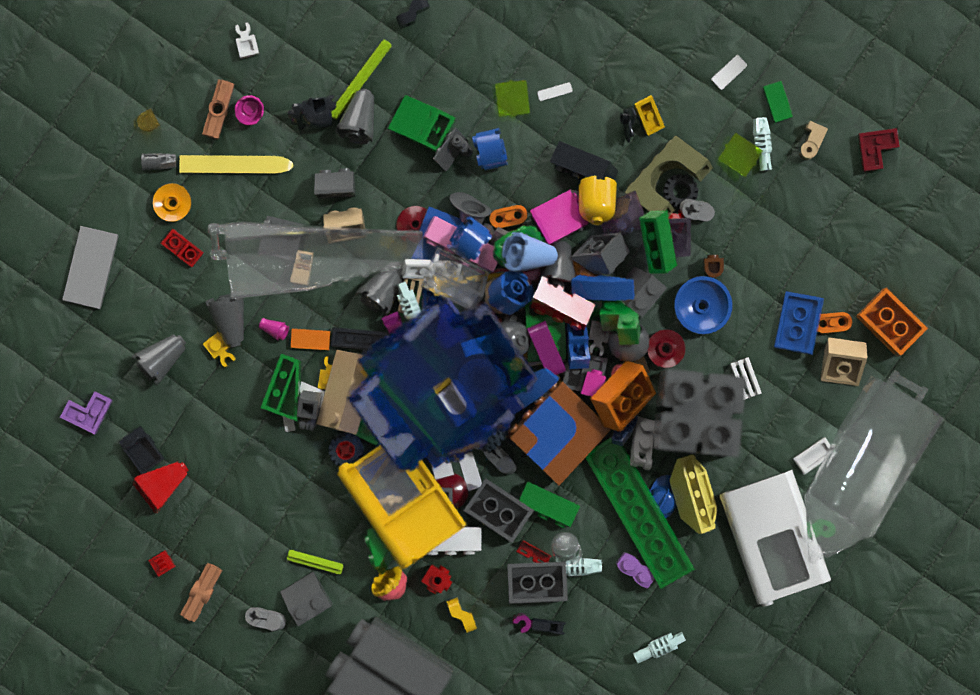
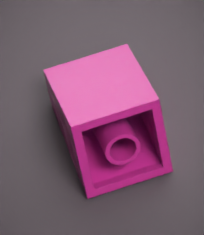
[530,190,589,246]

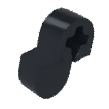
[396,0,430,28]

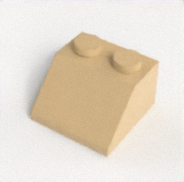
[323,208,366,242]
[821,338,867,386]

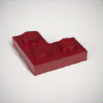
[858,128,900,172]

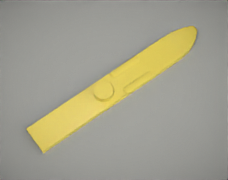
[179,155,294,174]

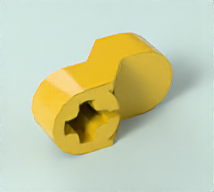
[447,598,477,633]

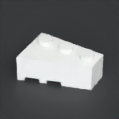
[426,526,481,555]

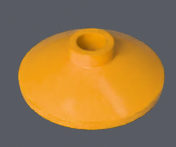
[153,183,191,222]

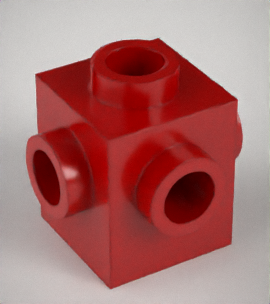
[421,564,452,594]

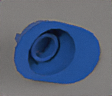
[650,475,677,518]

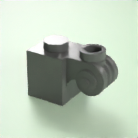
[297,390,322,431]

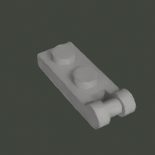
[630,416,655,470]

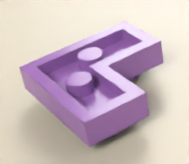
[60,391,113,434]

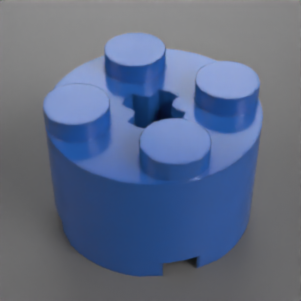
[472,128,508,171]
[447,216,492,261]
[488,270,534,315]

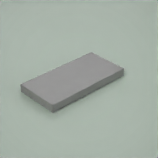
[63,226,119,309]

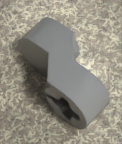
[680,199,715,221]
[245,607,286,631]

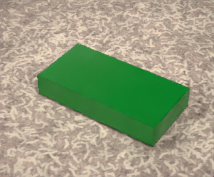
[763,81,793,123]

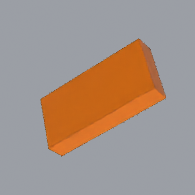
[291,329,331,350]

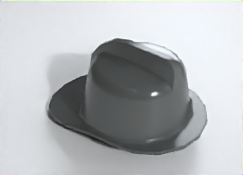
[449,192,491,224]

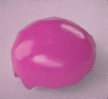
[235,95,264,125]

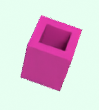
[580,369,606,397]

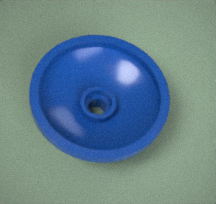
[674,276,732,334]

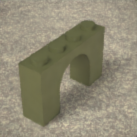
[625,136,713,217]

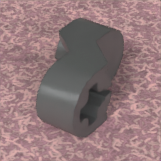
[483,445,517,475]

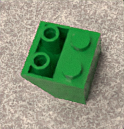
[365,528,393,575]

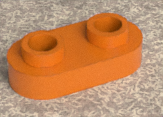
[490,205,527,229]
[817,312,852,333]

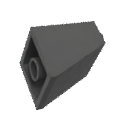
[621,266,667,320]

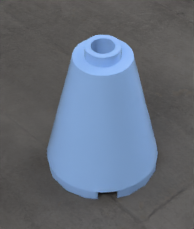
[502,232,558,271]

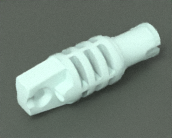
[753,117,772,171]
[397,282,424,328]
[565,558,602,576]
[633,632,686,664]

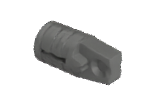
[141,153,177,171]

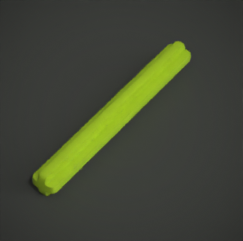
[332,40,391,120]

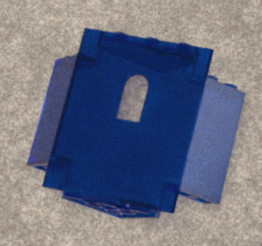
[347,297,538,473]

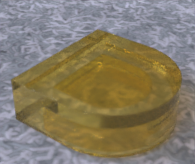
[137,108,161,132]

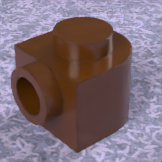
[703,255,724,278]

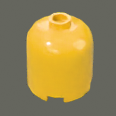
[579,176,617,225]

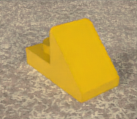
[634,95,665,136]

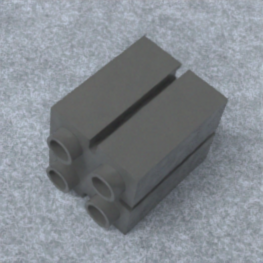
[652,369,746,457]
[325,617,453,695]

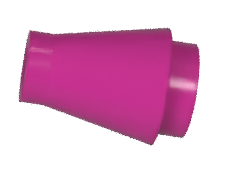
[259,318,289,340]

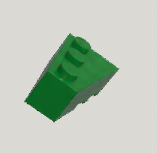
[261,354,301,421]

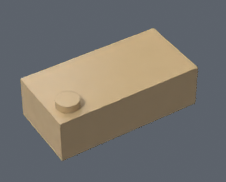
[316,350,373,434]

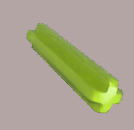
[287,550,343,575]

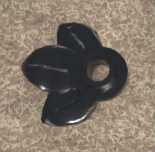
[620,107,637,143]

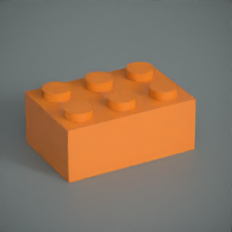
[855,288,928,357]
[591,361,656,432]

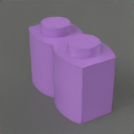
[616,552,655,588]

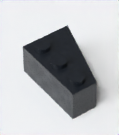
[550,141,618,180]

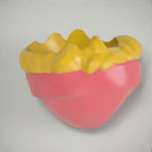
[371,566,407,601]

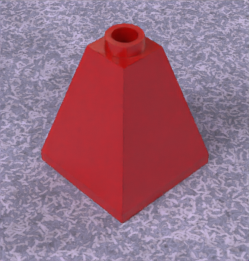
[133,462,189,514]

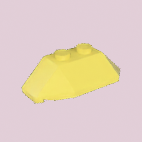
[670,454,717,534]

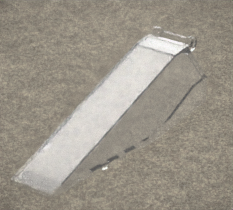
[208,222,423,299]

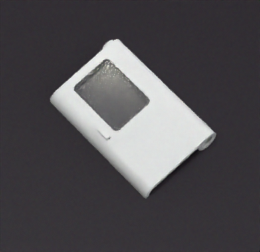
[719,470,831,607]

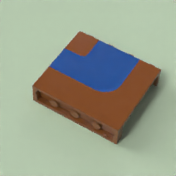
[506,381,611,485]

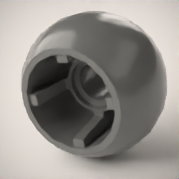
[608,324,650,362]

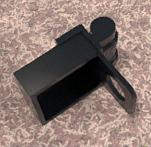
[119,426,165,474]

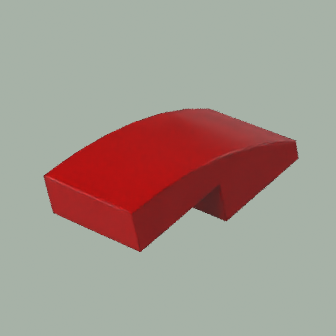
[161,228,204,267]

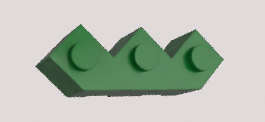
[585,299,641,345]

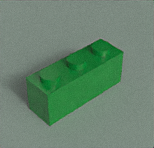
[639,210,677,274]
[519,481,580,528]

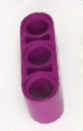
[527,321,566,375]

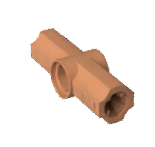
[202,79,235,139]
[180,563,223,622]

